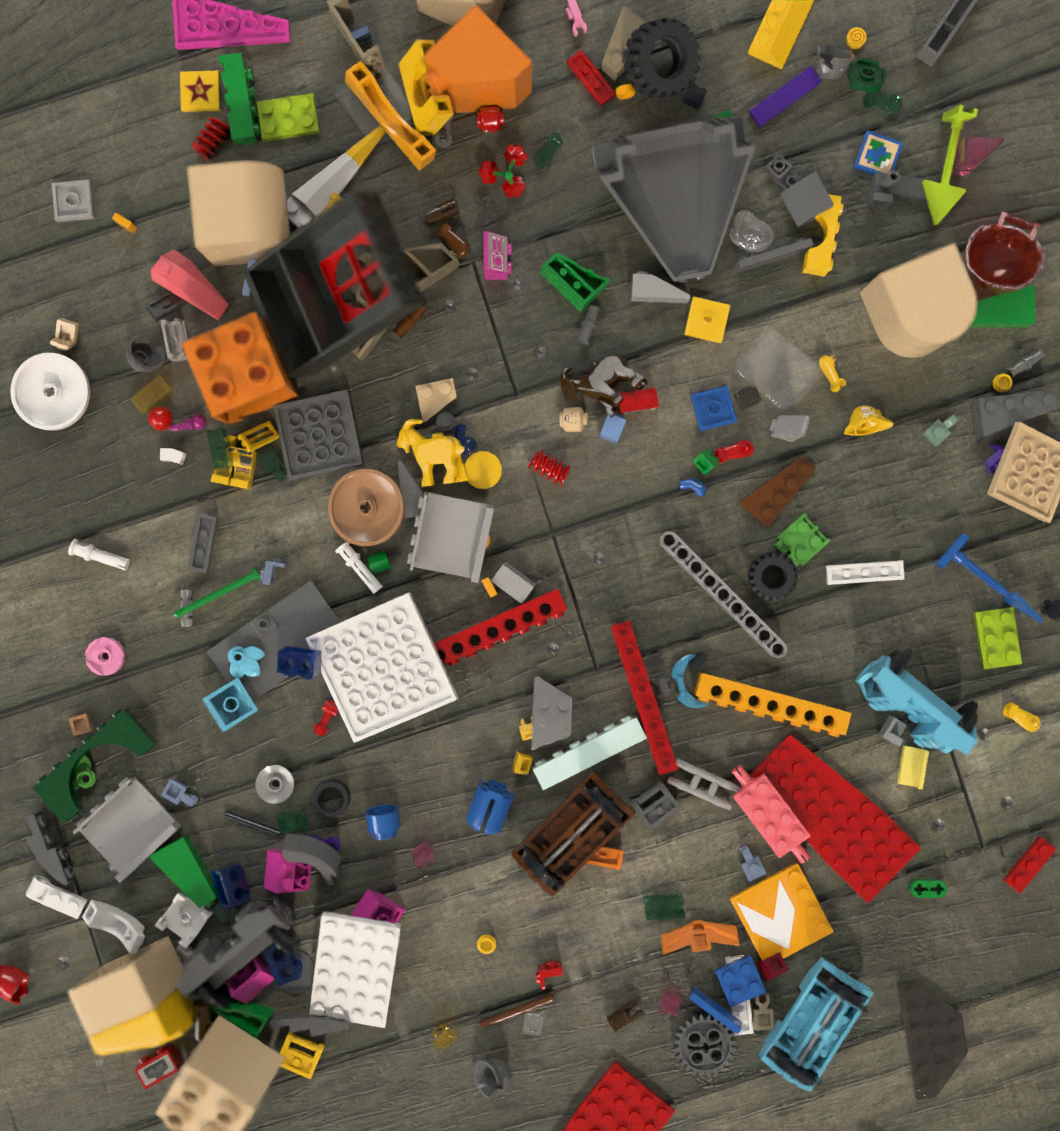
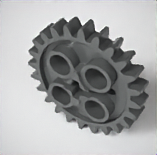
[673,1012,736,1077]

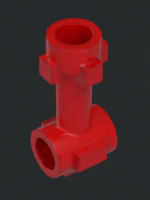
[313,700,339,737]

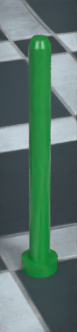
[174,567,261,618]

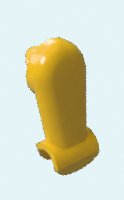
[819,355,846,392]
[1002,702,1040,732]

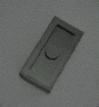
[145,291,189,322]

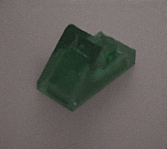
[276,808,310,834]

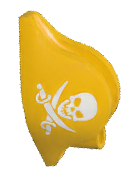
[844,405,893,436]

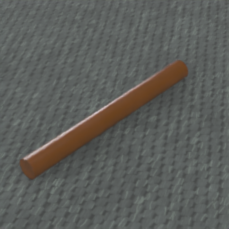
[480,994,555,1028]

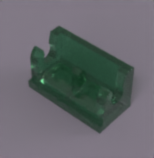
[206,427,234,471]
[644,894,685,920]

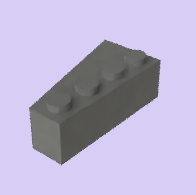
[971,389,1058,439]

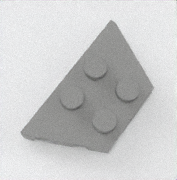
[531,677,572,750]

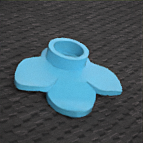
[228,646,265,680]

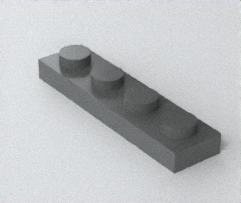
[735,237,813,273]

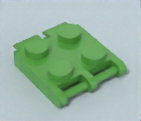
[774,512,831,566]

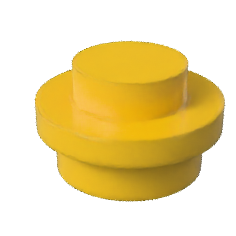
[993,373,1013,393]
[477,934,496,954]

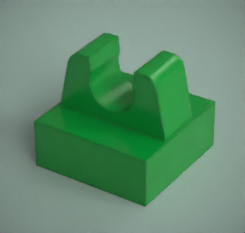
[692,449,719,475]

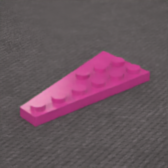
[172,0,291,50]

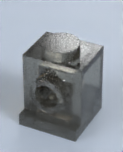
[733,386,763,412]

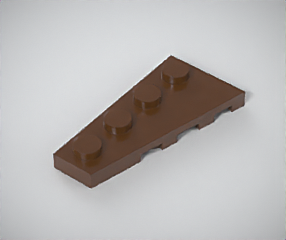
[738,456,816,527]

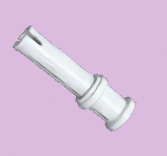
[68,539,130,571]
[335,541,383,594]

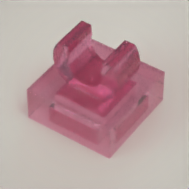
[411,841,435,868]
[658,990,683,1016]

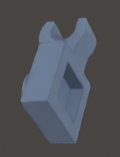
[161,778,199,807]
[739,845,767,882]

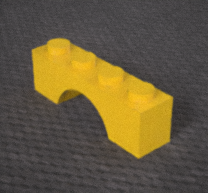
[802,194,843,276]

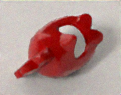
[0,964,30,1005]

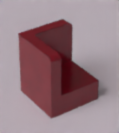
[756,952,789,982]

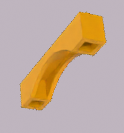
[345,61,436,171]

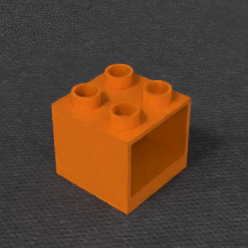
[181,312,299,426]

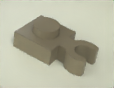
[752,995,774,1031]

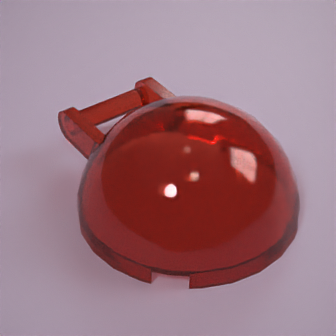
[965,209,1045,294]

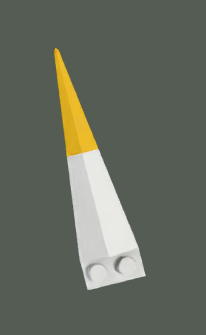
[287,125,386,229]

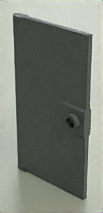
[206,580,340,701]

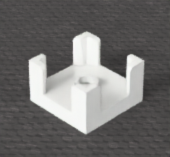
[155,890,214,948]

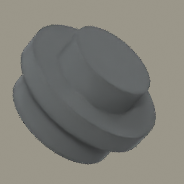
[436,412,456,432]

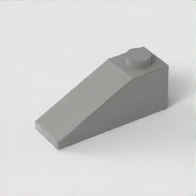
[631,271,690,303]
[769,415,810,442]

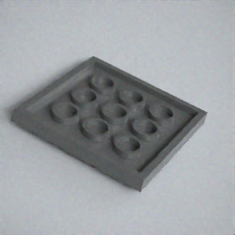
[273,390,364,481]

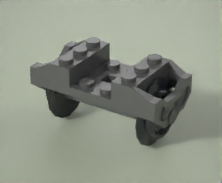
[175,893,297,1008]

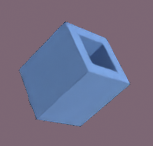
[599,413,626,444]

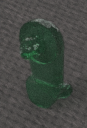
[863,92,902,113]
[533,132,563,167]

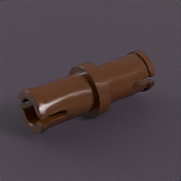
[392,306,427,339]

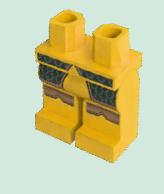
[211,435,258,490]

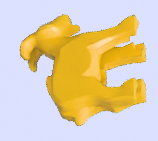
[397,419,469,487]

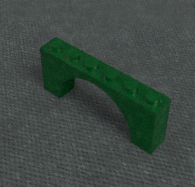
[33,709,158,824]

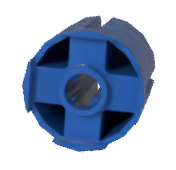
[466,779,515,835]

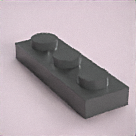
[188,513,218,573]

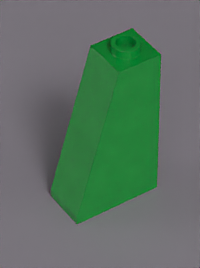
[969,285,1035,328]
[149,834,221,908]

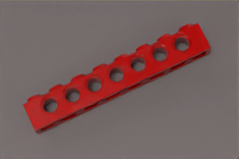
[434,589,567,666]
[610,620,678,775]

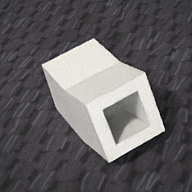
[160,448,187,465]

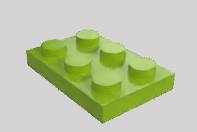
[257,93,320,142]
[973,607,1022,669]

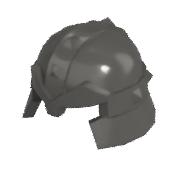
[814,44,855,80]
[125,334,165,372]
[474,1058,512,1099]

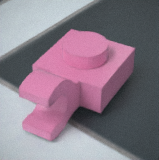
[565,0,587,37]

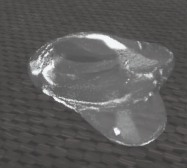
[729,210,774,252]

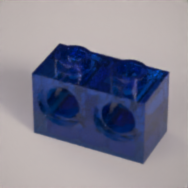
[277,646,322,680]
[211,862,251,909]
[263,943,303,987]

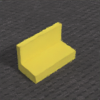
[897,745,929,790]

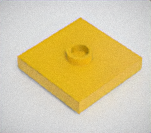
[684,297,730,343]

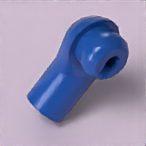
[679,478,706,497]

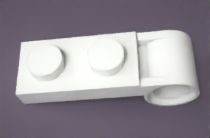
[25,875,87,919]

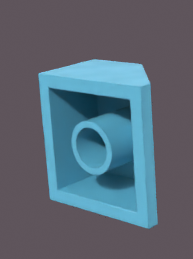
[202,678,258,732]

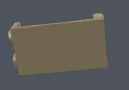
[326,0,385,74]

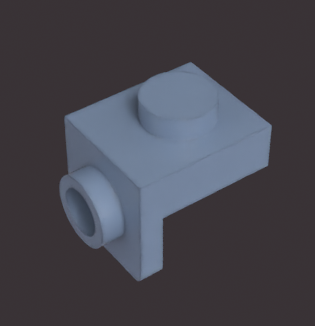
[260,558,288,585]

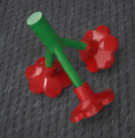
[478,144,528,198]

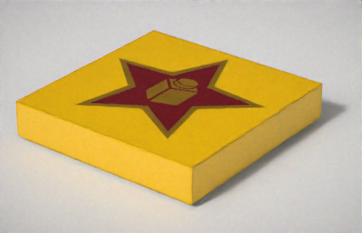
[180,71,221,112]

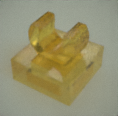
[432,1024,458,1050]

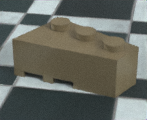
[601,5,646,82]

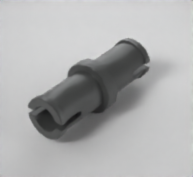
[577,305,601,345]
[1005,348,1045,378]

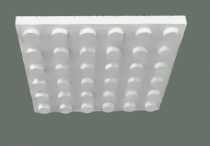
[306,592,458,743]

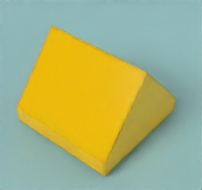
[512,752,533,775]

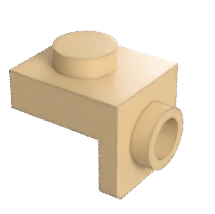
[50,318,79,350]

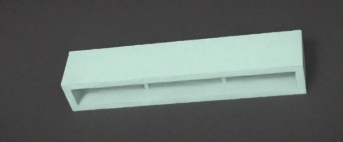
[533,715,647,790]

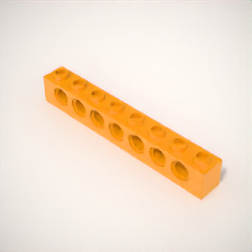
[694,672,851,737]

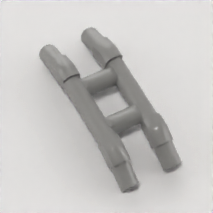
[667,758,740,810]

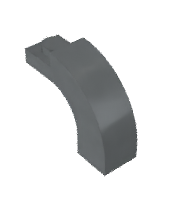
[281,834,341,885]

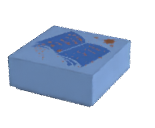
[351,26,372,46]

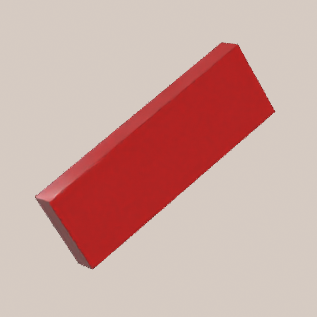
[566,49,616,107]

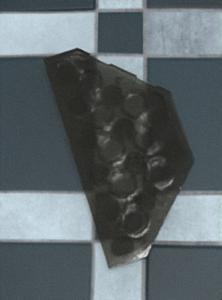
[897,980,968,1100]

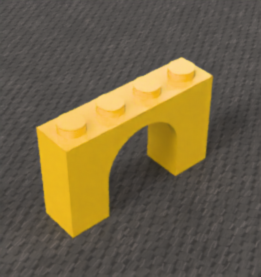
[398,40,454,136]

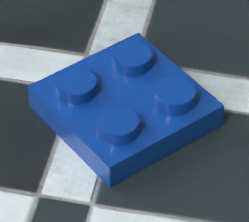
[714,954,766,1007]

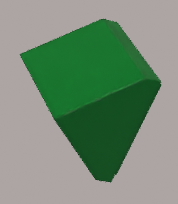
[367,550,391,574]

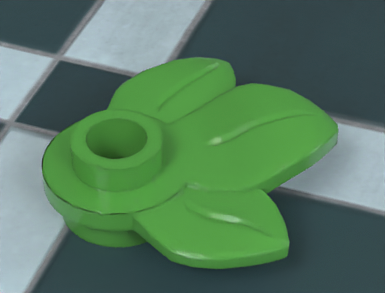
[74,755,96,791]

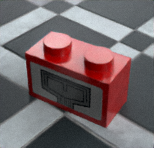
[618,388,659,415]
[134,1044,184,1090]

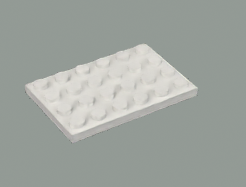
[309,912,401,1028]

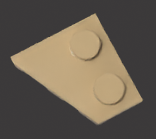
[416,378,457,423]

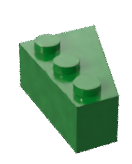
[540,252,611,312]
[210,997,275,1039]

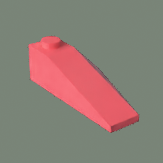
[151,249,229,321]

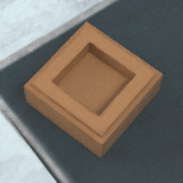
[68,712,94,737]

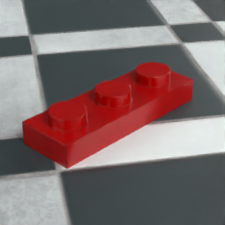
[1003,836,1057,894]

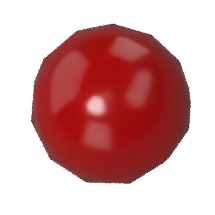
[148,406,173,431]

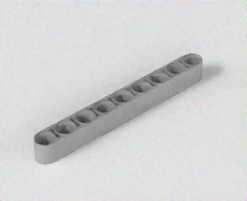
[659,531,787,658]

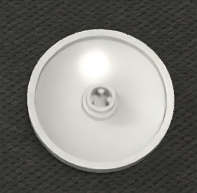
[11,353,90,430]

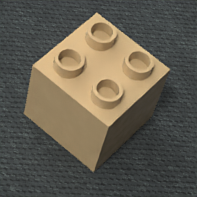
[156,1015,285,1131]

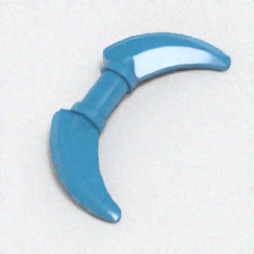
[671,654,708,708]

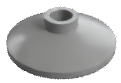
[255,765,294,804]

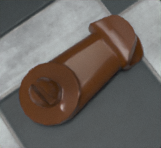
[437,223,469,258]

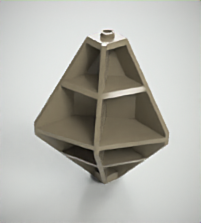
[351,242,459,361]

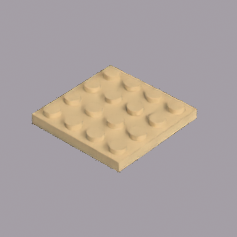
[987,422,1060,523]

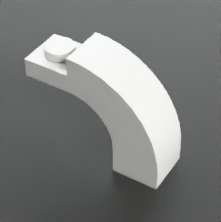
[82,900,145,954]

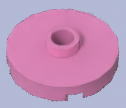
[85,637,125,675]

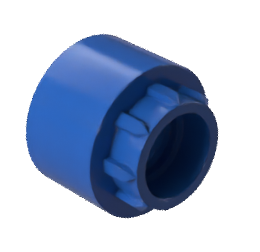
[365,804,401,840]

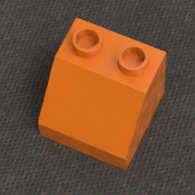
[423,5,532,113]

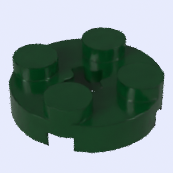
[847,58,887,93]

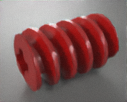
[191,117,230,162]
[527,449,571,488]

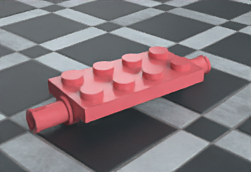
[731,764,811,864]

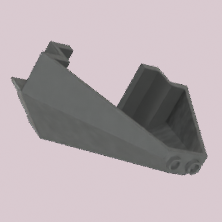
[592,116,756,283]

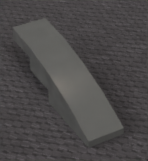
[269,1012,352,1037]

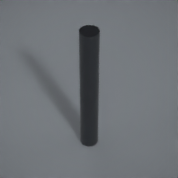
[224,811,281,837]

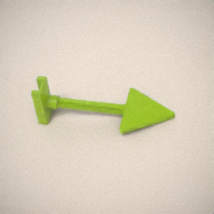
[922,105,978,225]

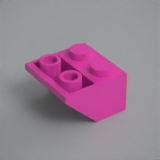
[264,848,311,893]

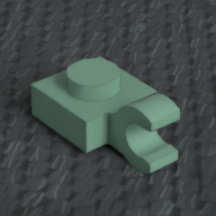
[923,414,959,447]

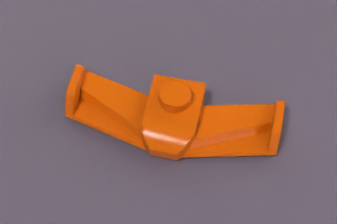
[661,920,740,955]

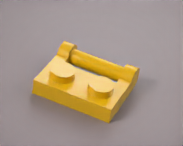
[280,1031,325,1079]

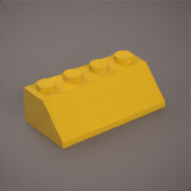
[748,0,814,69]

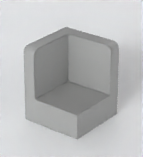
[878,715,906,746]

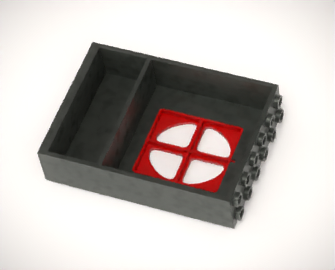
[243,191,425,379]

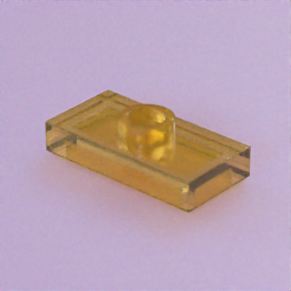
[130,375,173,415]

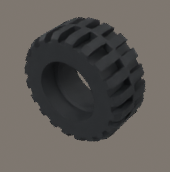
[623,18,701,98]

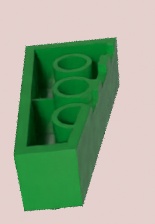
[218,53,261,146]

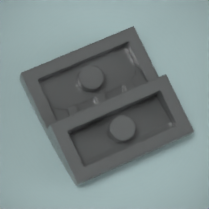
[780,172,834,227]

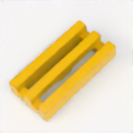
[237,421,279,453]

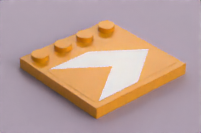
[729,862,834,960]

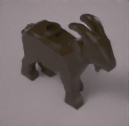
[560,355,648,418]

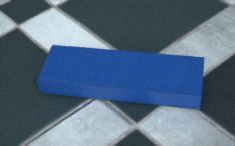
[689,987,743,1034]

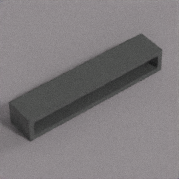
[916,0,977,67]

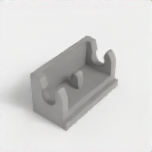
[161,318,189,362]
[491,562,536,604]

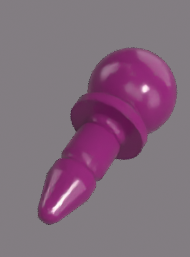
[169,415,206,431]

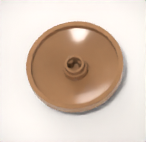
[328,469,404,546]

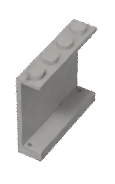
[407,492,494,583]
[73,776,182,883]

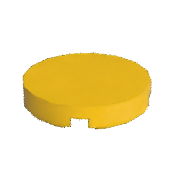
[465,451,502,489]

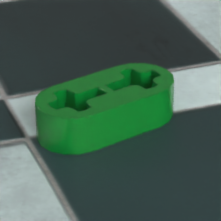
[908,878,948,898]

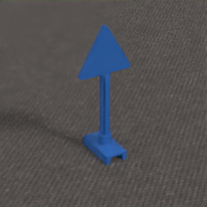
[935,533,1043,623]

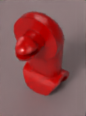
[715,440,754,463]

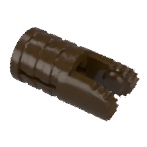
[425,198,460,224]
[607,998,645,1032]
[193,1000,211,1040]

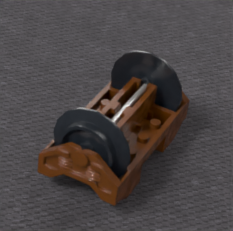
[511,770,635,897]

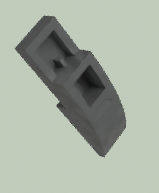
[26,811,75,886]

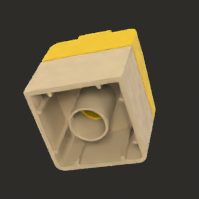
[68,936,198,1055]

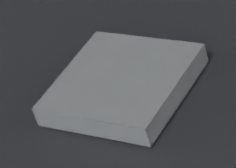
[52,179,95,222]

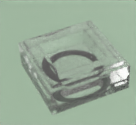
[522,1012,544,1036]

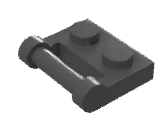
[629,779,680,830]

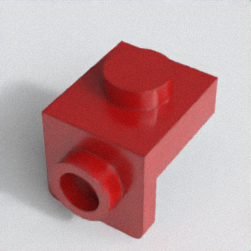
[535,960,563,990]

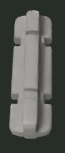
[181,589,192,627]

